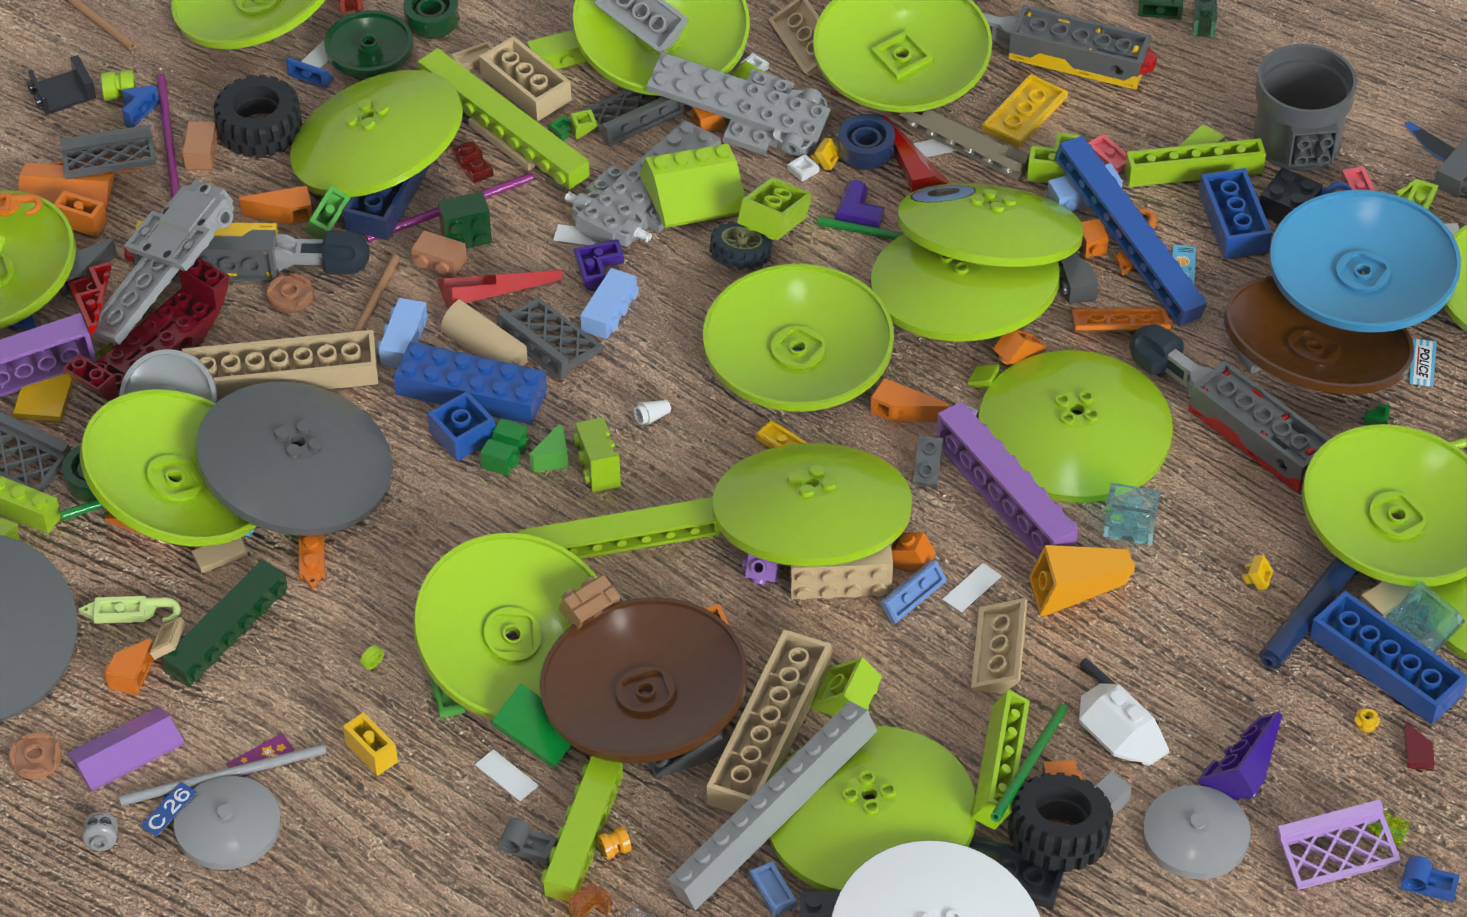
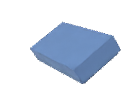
[749,861,797,917]

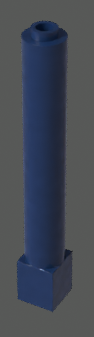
[1259,557,1360,669]

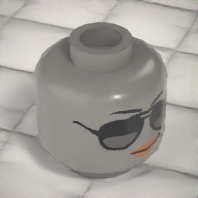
[82,812,118,851]

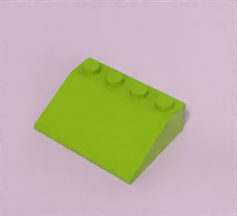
[640,143,745,228]

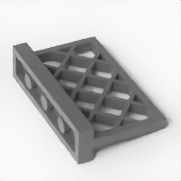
[580,89,685,147]
[60,125,157,179]
[497,297,603,381]
[0,412,71,492]

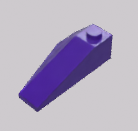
[1197,711,1282,800]

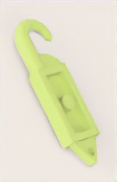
[78,596,181,624]

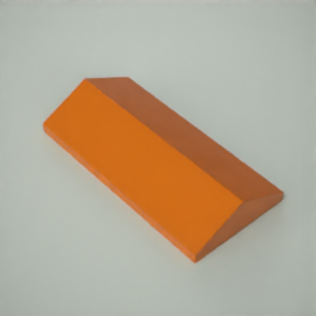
[18,162,116,209]
[1071,308,1171,333]

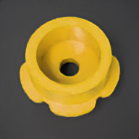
[1354,708,1380,732]

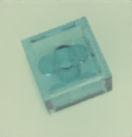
[1103,483,1161,545]
[1386,581,1465,653]

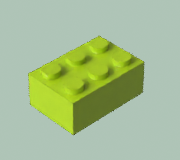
[737,177,812,240]

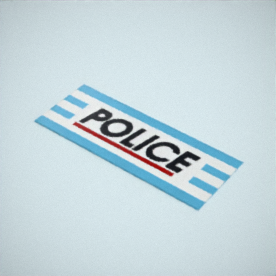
[1409,338,1437,387]

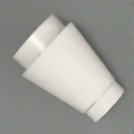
[633,399,671,426]

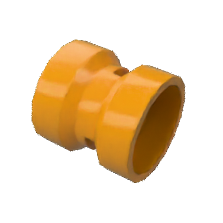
[597,826,632,860]

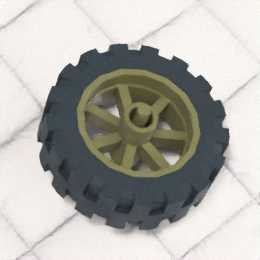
[709,221,773,269]

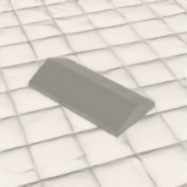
[594,0,689,54]

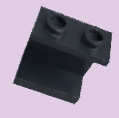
[26,55,96,115]

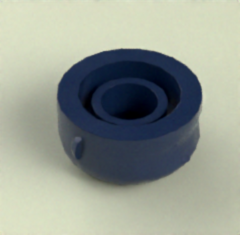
[838,114,895,170]

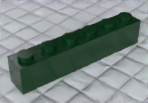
[162,560,288,688]

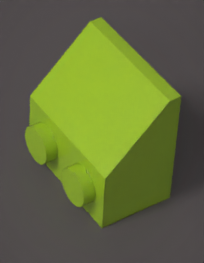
[810,657,882,716]

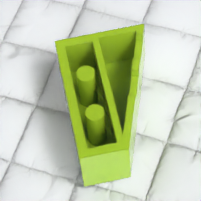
[572,417,621,493]

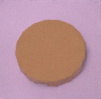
[267,273,314,313]
[9,732,62,780]

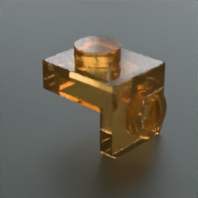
[569,882,612,917]

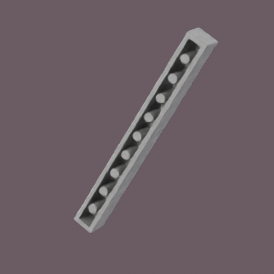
[667,701,877,911]

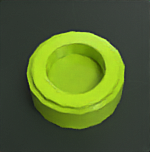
[360,644,384,670]

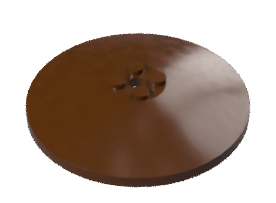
[1224,276,1414,394]
[540,597,748,763]

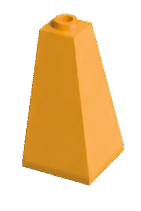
[1029,545,1135,616]

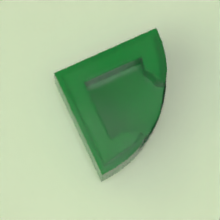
[548,115,570,141]
[1363,405,1390,425]

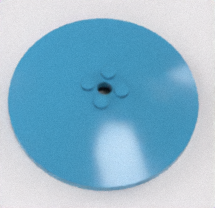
[1269,190,1461,332]

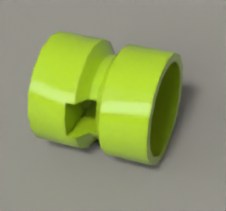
[101,69,136,101]

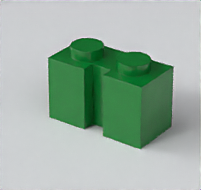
[480,418,530,476]

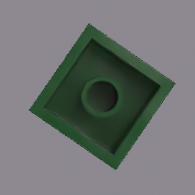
[438,192,492,248]

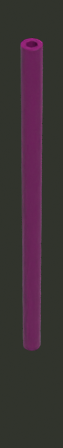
[156,74,179,199]
[365,172,534,243]

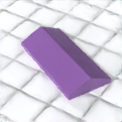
[67,706,184,792]

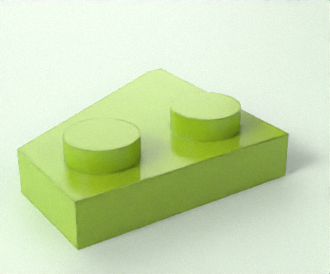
[1396,179,1439,210]

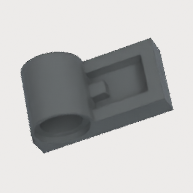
[913,436,943,487]
[497,818,557,865]

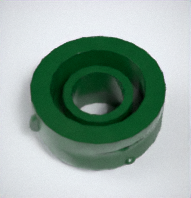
[403,0,460,39]
[62,445,97,502]

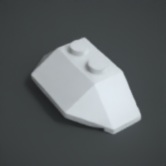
[1079,683,1169,766]

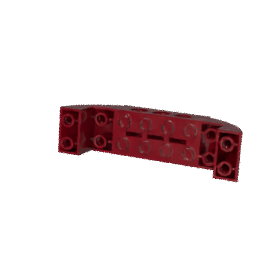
[62,257,229,401]

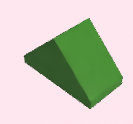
[529,424,568,472]

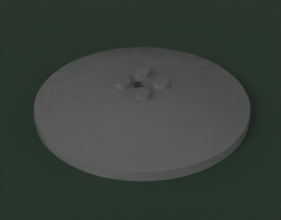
[195,381,392,536]
[0,535,78,721]

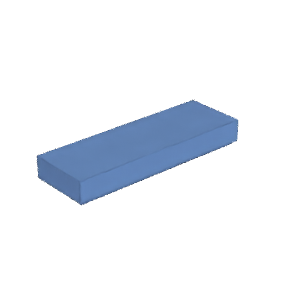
[880,560,948,623]

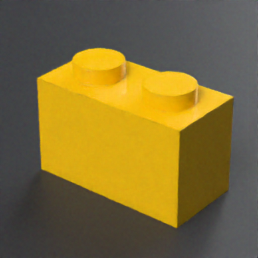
[343,712,398,776]

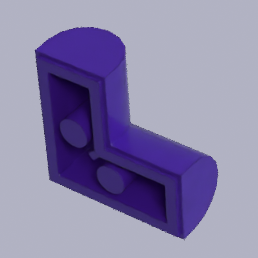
[834,180,885,228]
[573,240,624,291]

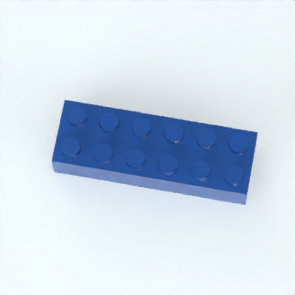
[394,342,547,425]
[1310,591,1467,725]

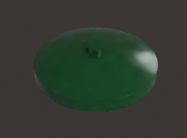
[324,10,413,77]

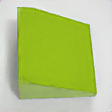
[570,109,598,140]
[967,364,999,391]

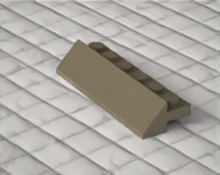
[899,109,1030,180]

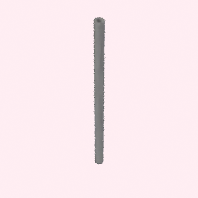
[119,744,327,806]

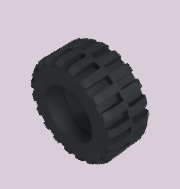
[213,75,302,158]
[1008,772,1113,872]

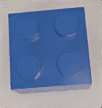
[427,391,496,461]

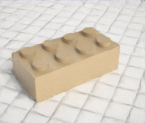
[479,36,572,122]
[789,544,893,600]

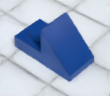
[122,85,160,128]

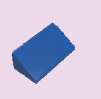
[286,57,334,88]

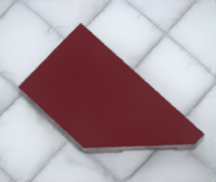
[1404,724,1435,769]

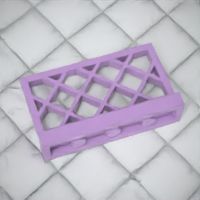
[1276,799,1401,890]

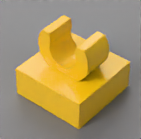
[810,138,840,170]
[1241,554,1274,591]

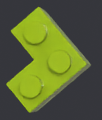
[1027,132,1080,183]

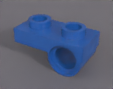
[1400,856,1460,902]

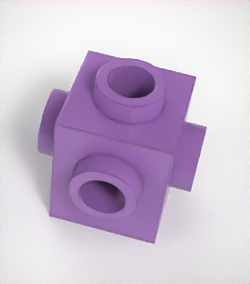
[742,554,780,584]

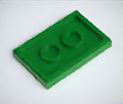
[490,683,571,769]

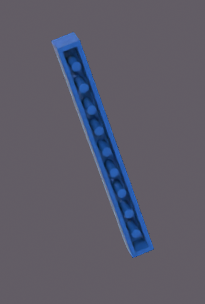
[1055,136,1207,326]

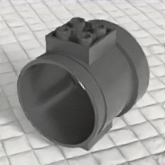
[1253,44,1357,171]

